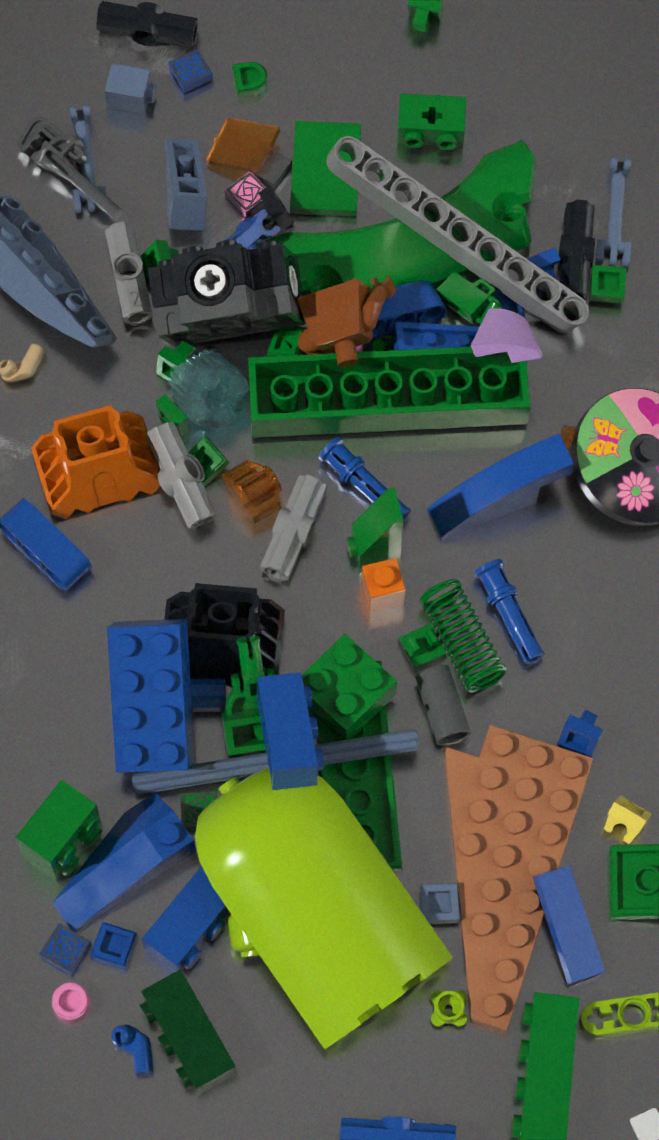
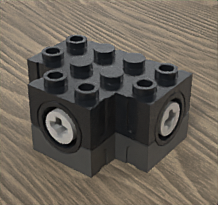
[148,240,306,347]

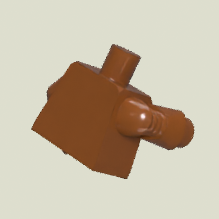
[297,275,396,367]

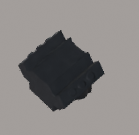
[164,583,285,688]

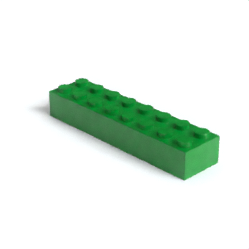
[248,347,530,438]

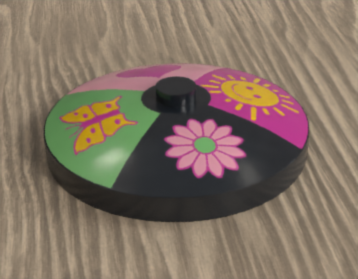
[571,388,659,526]

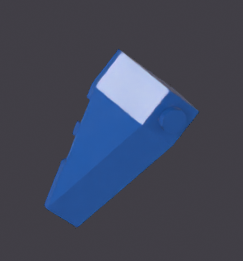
[53,792,196,932]

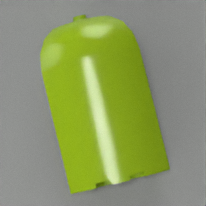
[195,767,453,1050]

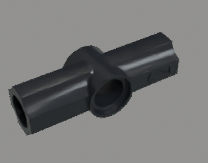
[96,1,198,47]
[558,200,595,300]

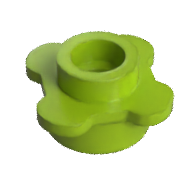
[430,990,468,1027]

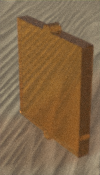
[206,117,280,174]

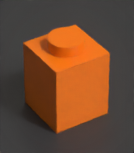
[361,558,406,613]

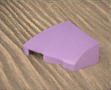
[471,308,542,363]

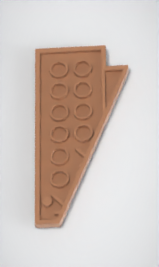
[444,725,593,1034]

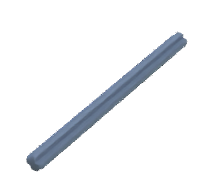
[132,729,419,795]

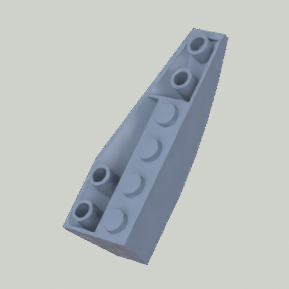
[0,195,117,348]

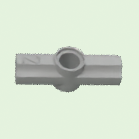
[105,221,153,326]
[145,422,217,529]
[260,475,327,581]

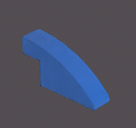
[427,433,574,540]

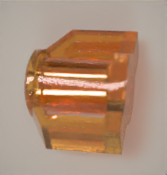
[221,460,282,524]

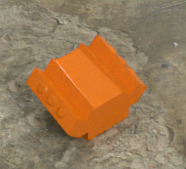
[31,405,161,520]

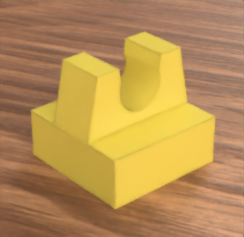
[604,795,652,844]

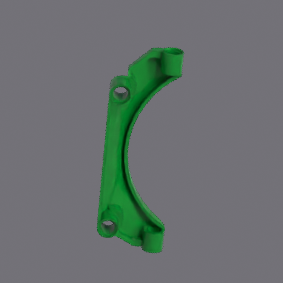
[256,140,537,294]

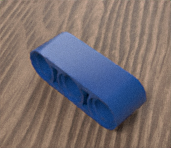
[372,280,447,339]
[0,498,92,591]

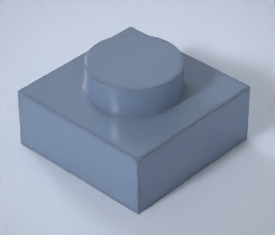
[420,883,459,924]

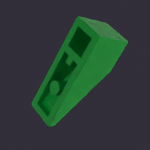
[346,487,403,569]

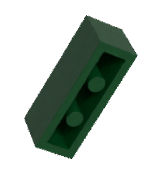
[139,969,237,1096]

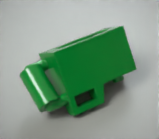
[436,271,503,325]

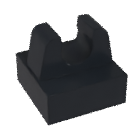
[251,186,295,230]

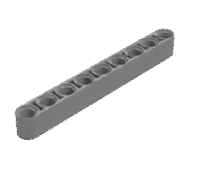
[327,136,589,333]

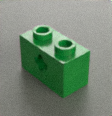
[397,93,466,150]

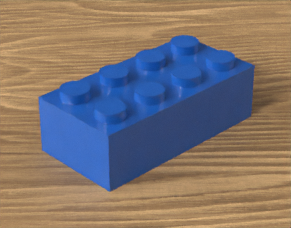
[107,619,195,773]

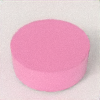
[52,983,90,1022]

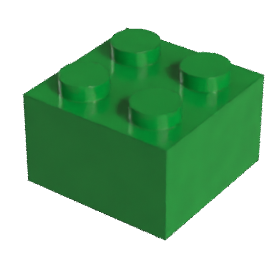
[302,633,397,740]
[15,779,102,882]

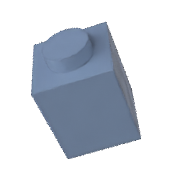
[104,63,156,115]

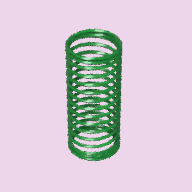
[419,579,507,693]

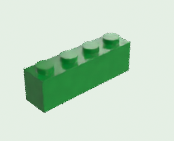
[511,992,579,1140]

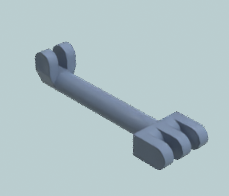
[69,104,107,214]
[595,156,632,267]

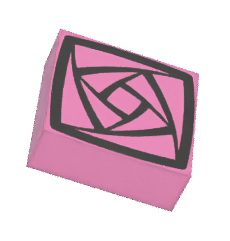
[225,171,266,218]

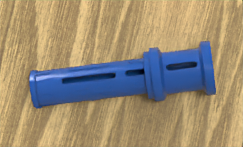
[318,437,411,521]
[474,559,545,665]

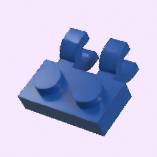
[223,209,281,250]

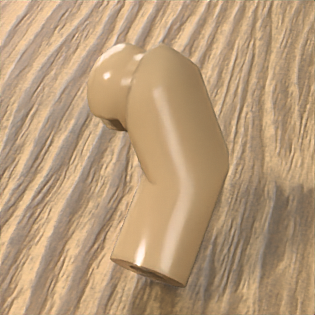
[0,344,46,383]

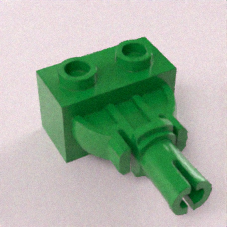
[220,636,275,756]

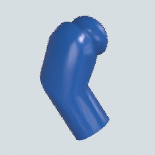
[111,1025,153,1075]

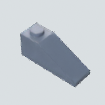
[165,139,207,232]

